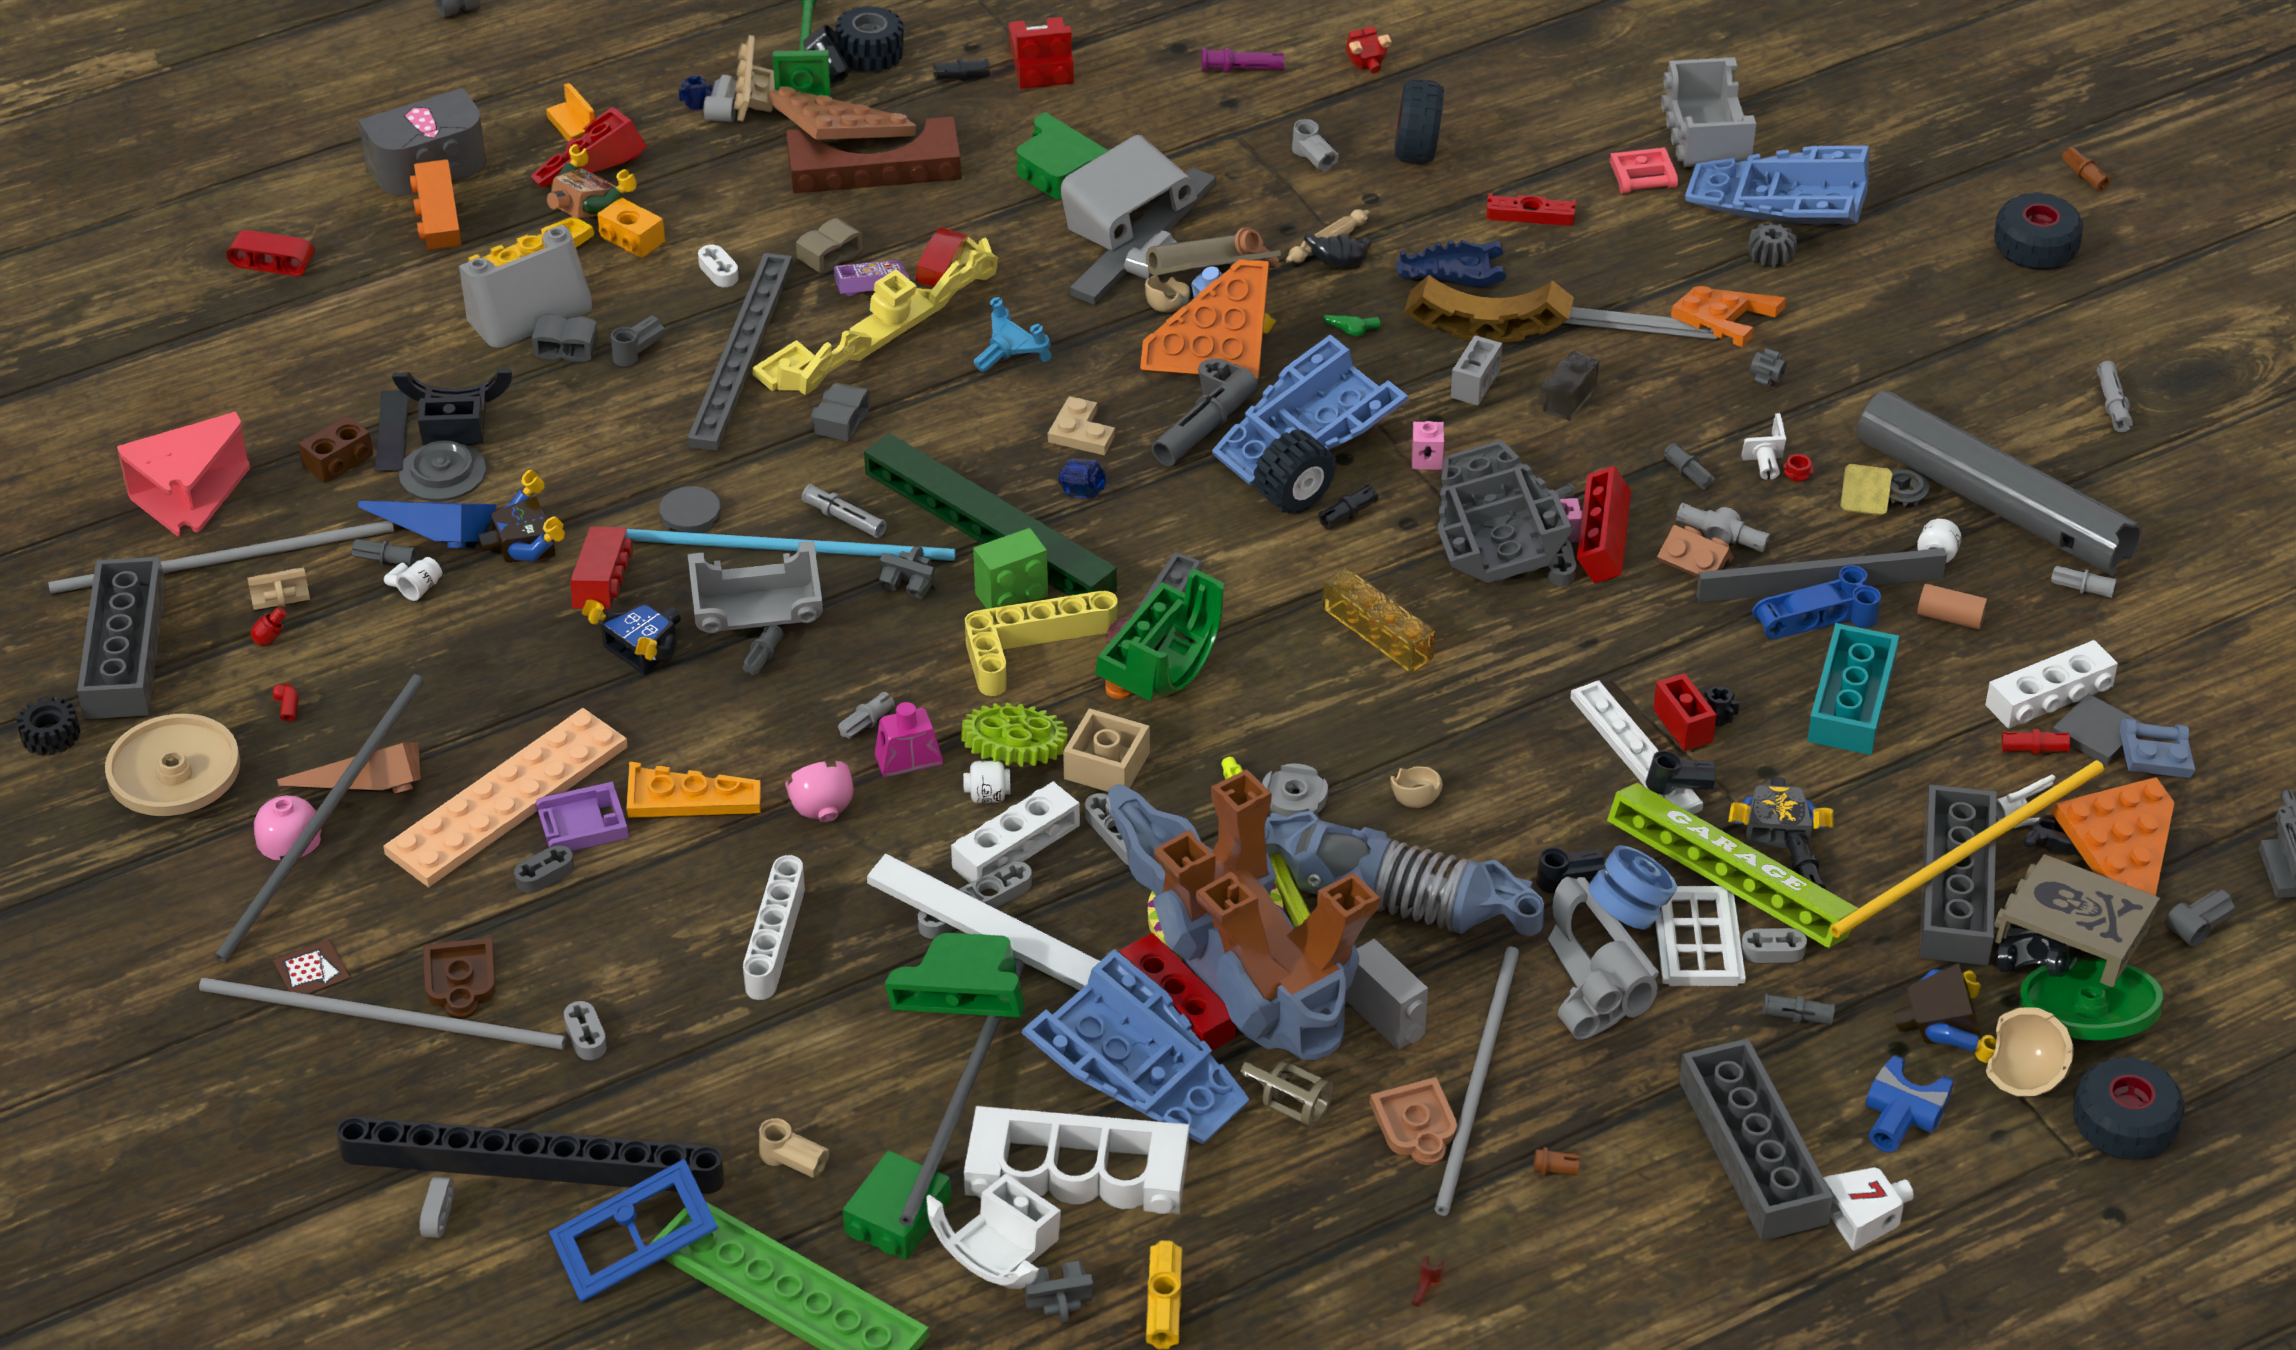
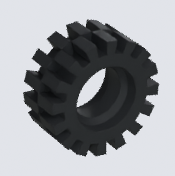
[16,696,80,756]

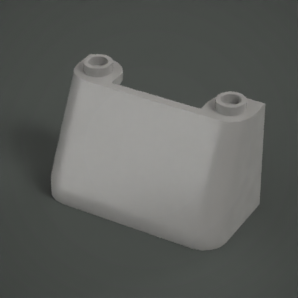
[459,225,592,348]
[688,541,823,633]

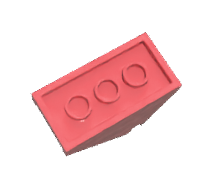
[117,412,250,536]

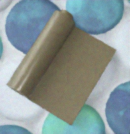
[1146,235,1281,275]

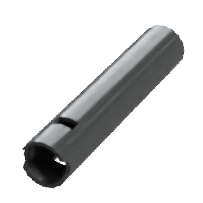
[1857,390,2142,576]

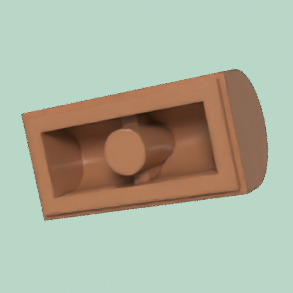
[1917,584,1987,630]

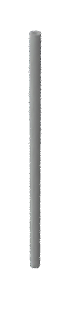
[1435,947,1519,1216]

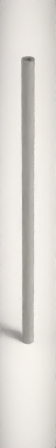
[48,520,394,594]
[199,978,566,1050]

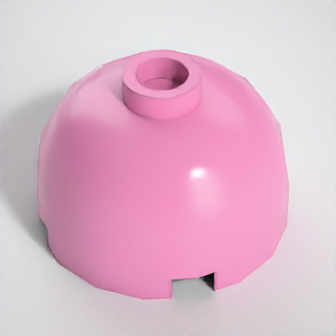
[785,761,854,822]
[254,795,322,860]

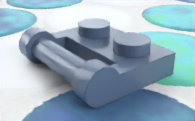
[2120,718,2195,778]

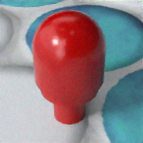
[251,606,288,646]

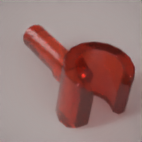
[1412,1256,1444,1307]

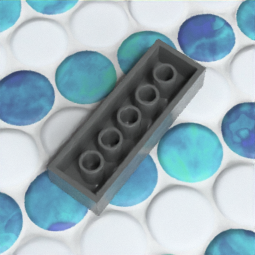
[77,557,166,719]
[1919,784,1997,966]
[1679,1038,1833,1241]

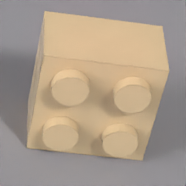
[1063,708,1150,792]

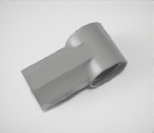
[704,75,737,122]
[1292,119,1339,172]
[1124,230,1177,279]

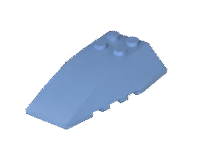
[1685,146,1869,225]
[1212,335,1409,486]
[1022,949,1250,1145]

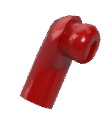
[273,683,299,722]

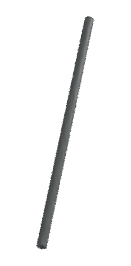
[215,674,425,963]
[899,958,1024,1227]

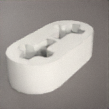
[698,245,739,287]

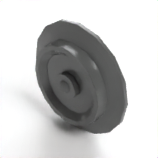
[398,441,487,502]

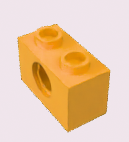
[597,198,665,258]

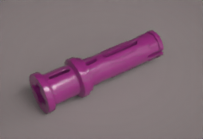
[1201,47,1284,72]

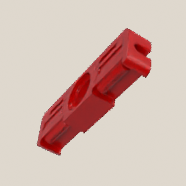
[1486,193,1576,226]

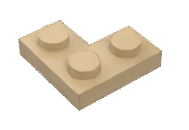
[1048,396,1115,455]

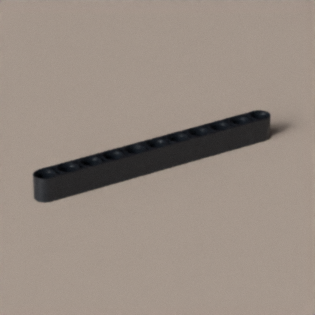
[336,1117,724,1194]

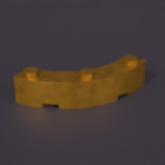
[1404,275,1574,343]

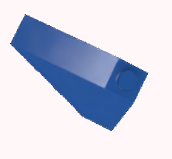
[358,501,496,548]

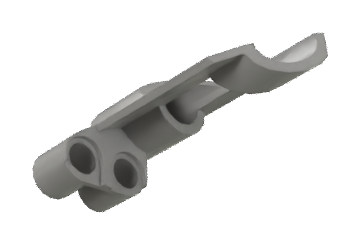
[1548,877,1659,1040]

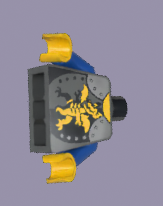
[1728,777,1833,848]

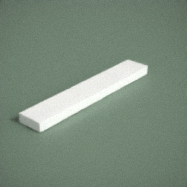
[1571,680,1703,814]

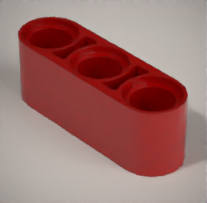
[226,230,315,276]

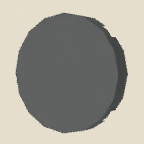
[659,486,721,533]

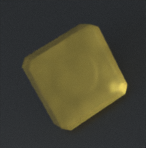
[1840,464,1892,516]

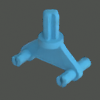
[974,297,1052,372]

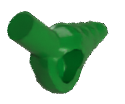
[1323,315,1380,337]

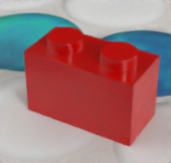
[1653,673,1716,751]

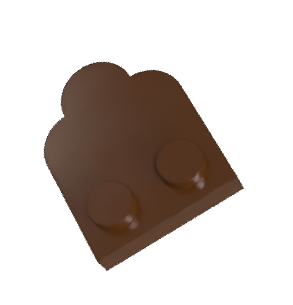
[423,937,496,1019]

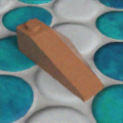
[277,742,421,794]

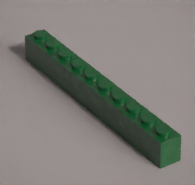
[864,433,1117,596]

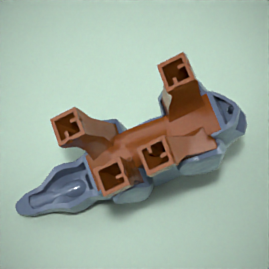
[1107,769,1380,1060]

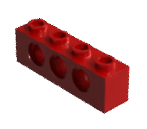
[1119,932,1236,1051]

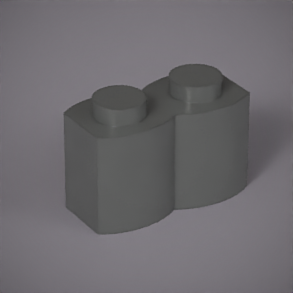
[532,315,598,362]
[811,382,871,441]

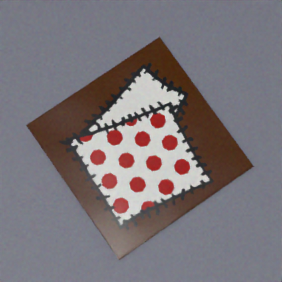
[273,939,350,994]

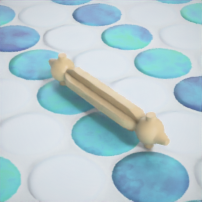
[1286,209,1370,263]

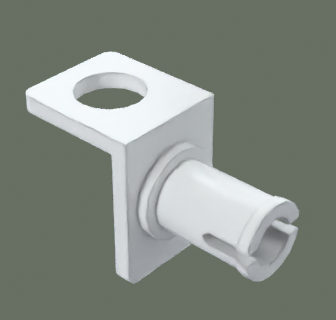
[1741,413,1786,480]

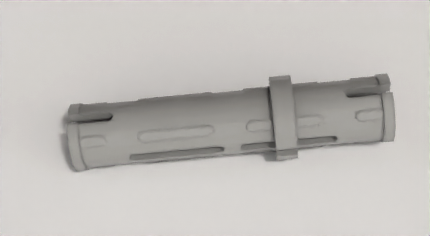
[2097,361,2133,432]
[802,484,887,539]

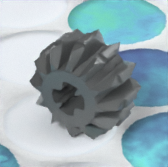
[1747,222,1797,269]

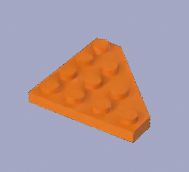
[1140,259,1269,380]
[2051,777,2175,896]

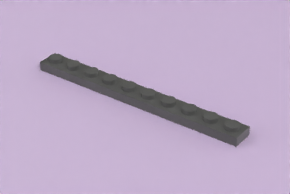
[687,253,793,451]

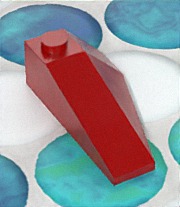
[530,107,647,188]

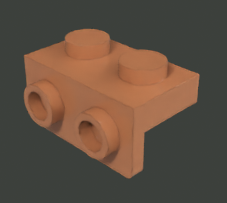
[1657,525,1734,577]

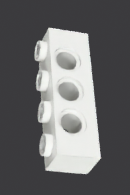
[1985,640,2118,729]
[951,782,1080,883]

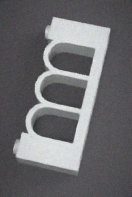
[964,1106,1189,1214]

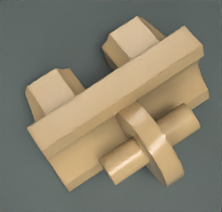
[247,568,310,610]

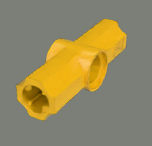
[1146,1241,1182,1349]

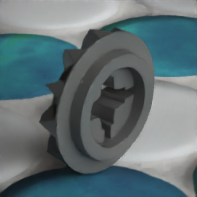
[1888,469,1929,507]

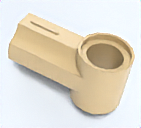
[759,1118,829,1178]

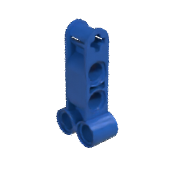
[1752,565,1881,640]

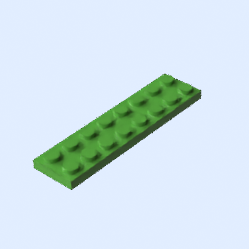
[650,1202,929,1350]

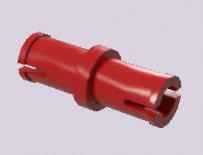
[2002,729,2070,755]

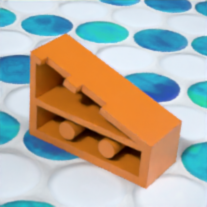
[410,159,461,250]

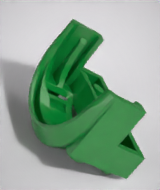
[1095,568,1224,702]

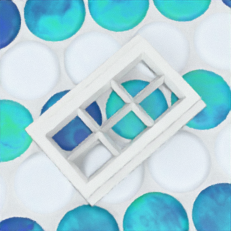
[1655,886,1746,986]

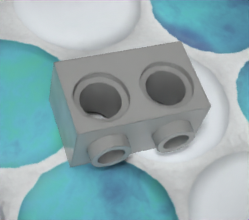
[1451,335,1502,406]

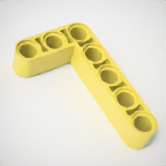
[965,591,1118,696]

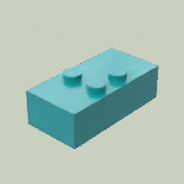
[1807,623,1899,755]

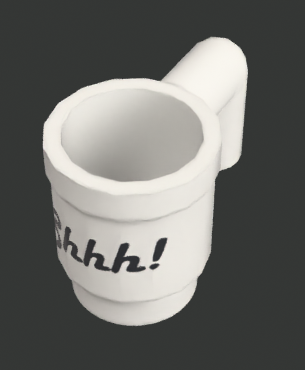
[384,557,442,601]

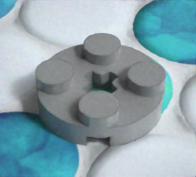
[1262,764,1328,816]

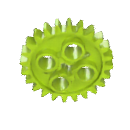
[961,703,1068,767]

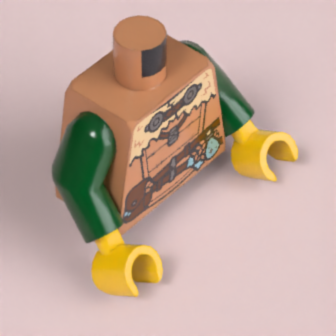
[547,144,637,218]

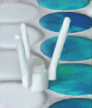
[1996,775,2055,829]

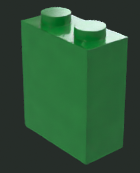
[843,1150,951,1260]

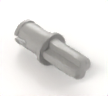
[2051,566,2116,598]
[838,692,895,739]

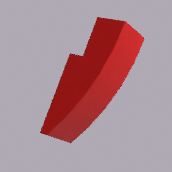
[915,227,968,287]

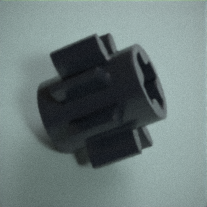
[1704,686,1740,726]

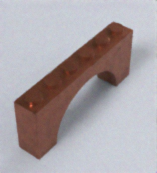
[786,116,961,193]

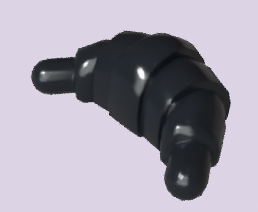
[1304,233,1371,269]
[2023,814,2082,857]

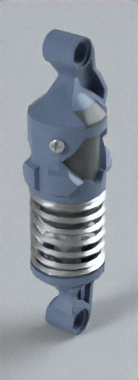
[1264,811,1544,936]

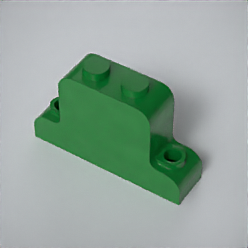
[1016,112,1108,199]
[884,933,1025,1018]

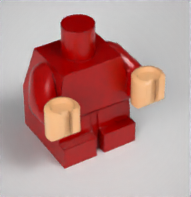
[1346,26,1392,74]

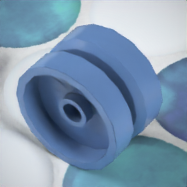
[1588,845,1677,930]

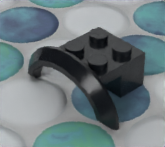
[392,369,512,445]

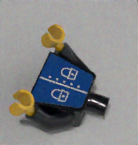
[582,599,681,675]

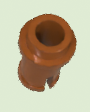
[1534,1147,1580,1176]

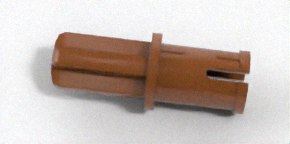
[2062,147,2111,192]

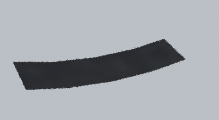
[374,390,408,471]

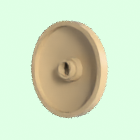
[105,714,240,816]

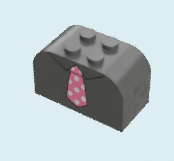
[358,88,486,195]

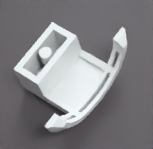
[927,1174,1061,1289]

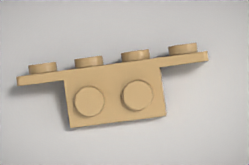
[734,35,775,121]

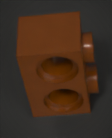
[298,415,373,483]

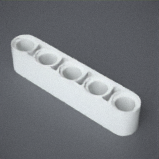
[743,855,805,1000]

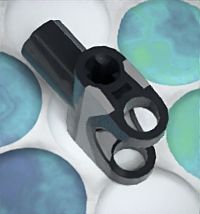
[1998,924,2081,977]

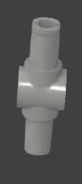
[1675,502,1770,553]

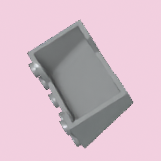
[1061,135,1197,251]

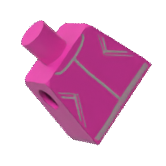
[875,702,943,778]

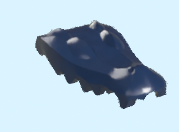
[1396,240,1506,287]

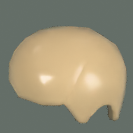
[1145,275,1191,313]
[1390,766,1443,809]

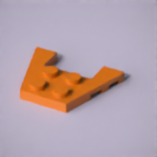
[1671,286,1786,347]

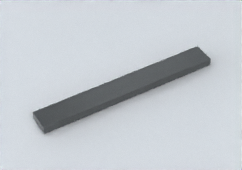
[1070,167,1216,305]
[1696,548,1947,602]

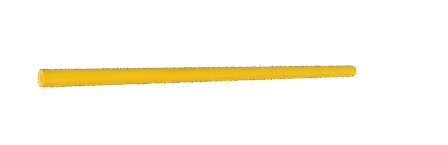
[1830,760,2104,938]

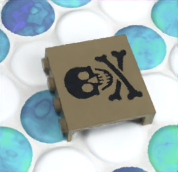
[1994,854,2160,987]

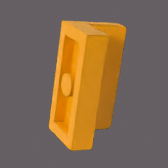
[546,83,595,142]

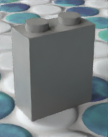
[1345,939,1428,1050]

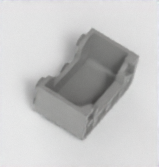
[1661,57,1756,167]

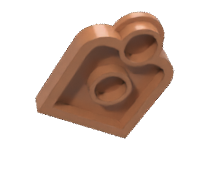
[1369,1077,1457,1165]

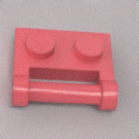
[1610,148,1678,194]

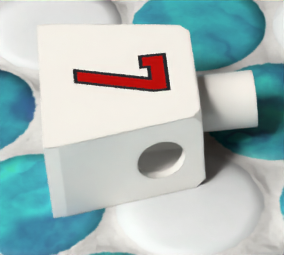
[1824,1167,1914,1251]

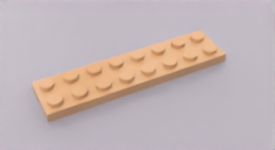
[384,708,628,888]

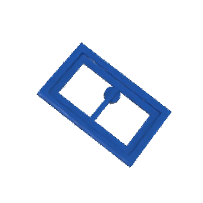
[549,1159,719,1303]

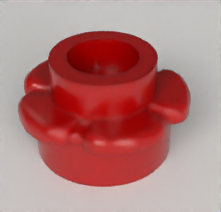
[1783,454,1813,482]

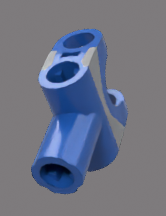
[1866,1055,1954,1153]

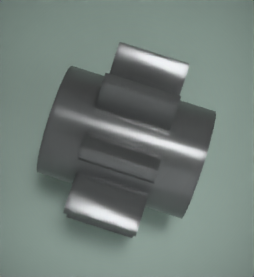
[1750,348,1787,387]

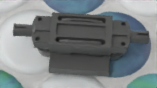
[2259,789,2296,898]

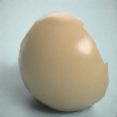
[1986,1008,2074,1096]

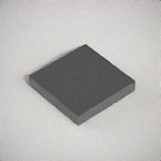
[2052,693,2144,766]

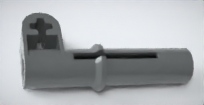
[1151,358,1259,466]

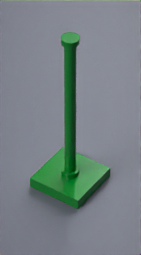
[773,0,831,97]

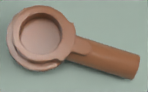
[1235,227,1279,267]

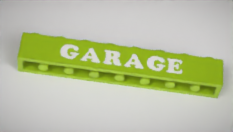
[1607,783,1859,948]

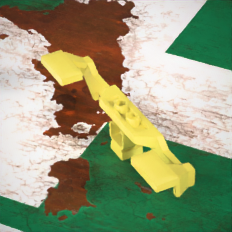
[752,237,998,395]

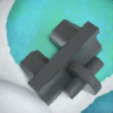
[879,546,940,600]
[1025,1261,1093,1324]

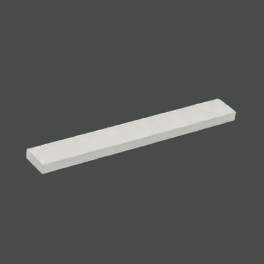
[867,854,1100,990]

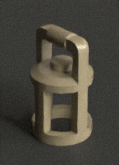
[1240,1061,1334,1127]

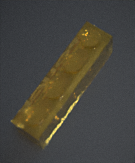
[1322,567,1435,673]

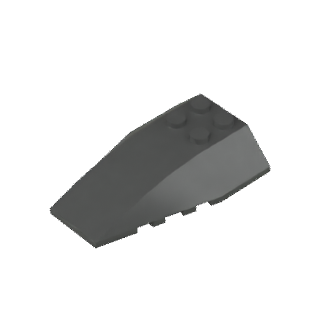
[1438,440,1572,583]

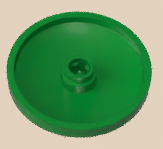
[2020,958,2163,1040]

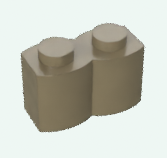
[796,218,863,273]

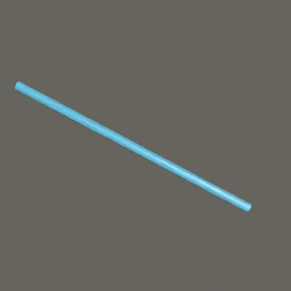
[627,529,956,561]

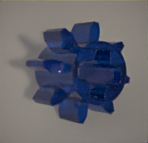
[678,75,713,110]

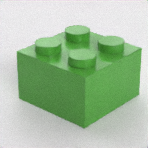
[973,528,1048,609]

